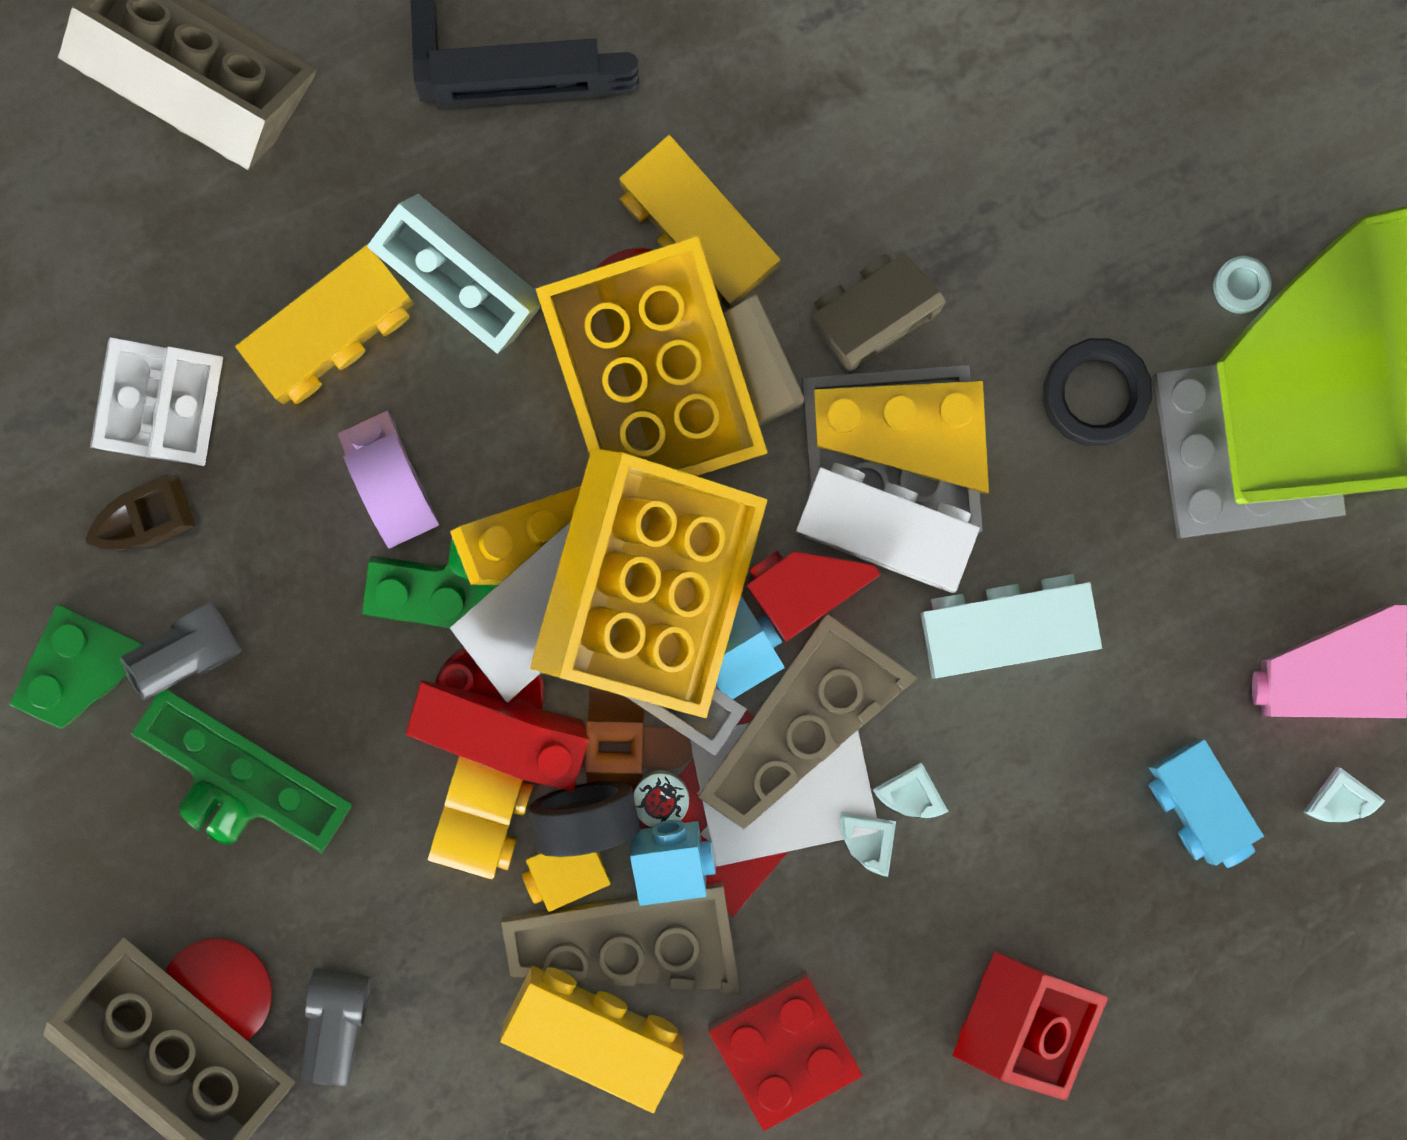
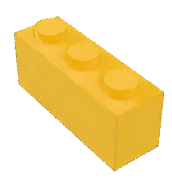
[619,135,781,309]
[235,244,415,405]
[500,965,684,1113]

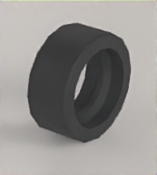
[1043,338,1152,446]
[529,781,640,857]

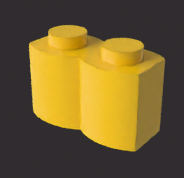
[428,756,534,880]

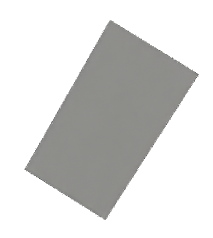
[450,521,571,702]

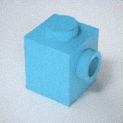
[630,820,716,906]

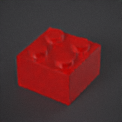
[708,970,863,1132]

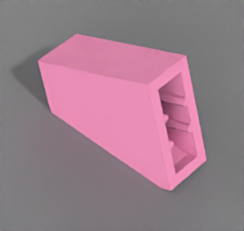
[1252,605,1407,718]

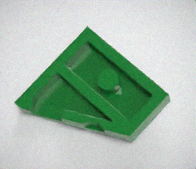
[9,604,145,729]

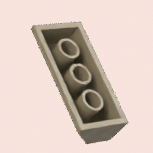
[58,0,317,170]
[43,937,296,1140]

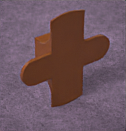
[581,686,692,821]

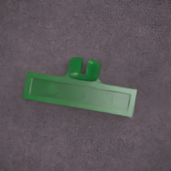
[362,538,498,628]
[131,689,352,854]

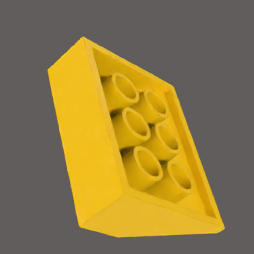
[536,236,768,476]
[529,448,768,719]

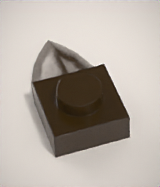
[85,474,196,551]

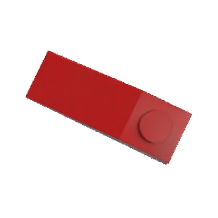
[406,680,589,792]

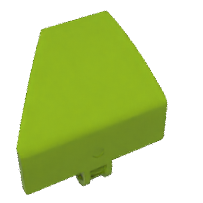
[1217,206,1407,504]

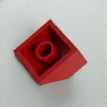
[746,550,881,643]
[952,952,1108,1101]

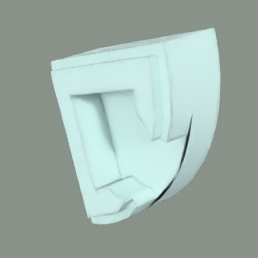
[872,762,949,818]
[1303,767,1385,823]
[840,813,896,877]

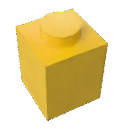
[522,852,612,912]

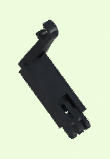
[411,0,640,109]

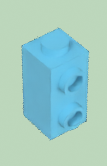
[1149,739,1264,868]

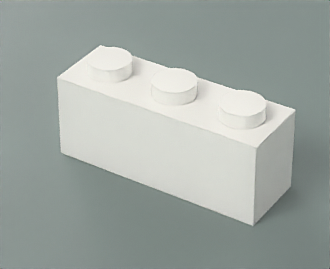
[795,463,980,593]

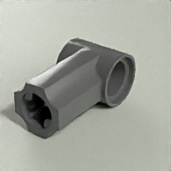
[120,602,242,701]
[300,968,371,1086]

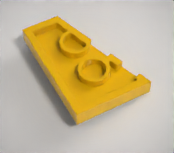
[814,381,989,494]
[450,486,581,585]

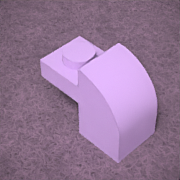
[337,410,439,549]

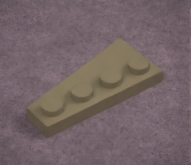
[698,614,918,829]
[501,882,741,995]

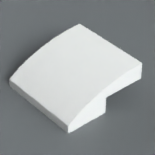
[90,337,223,466]

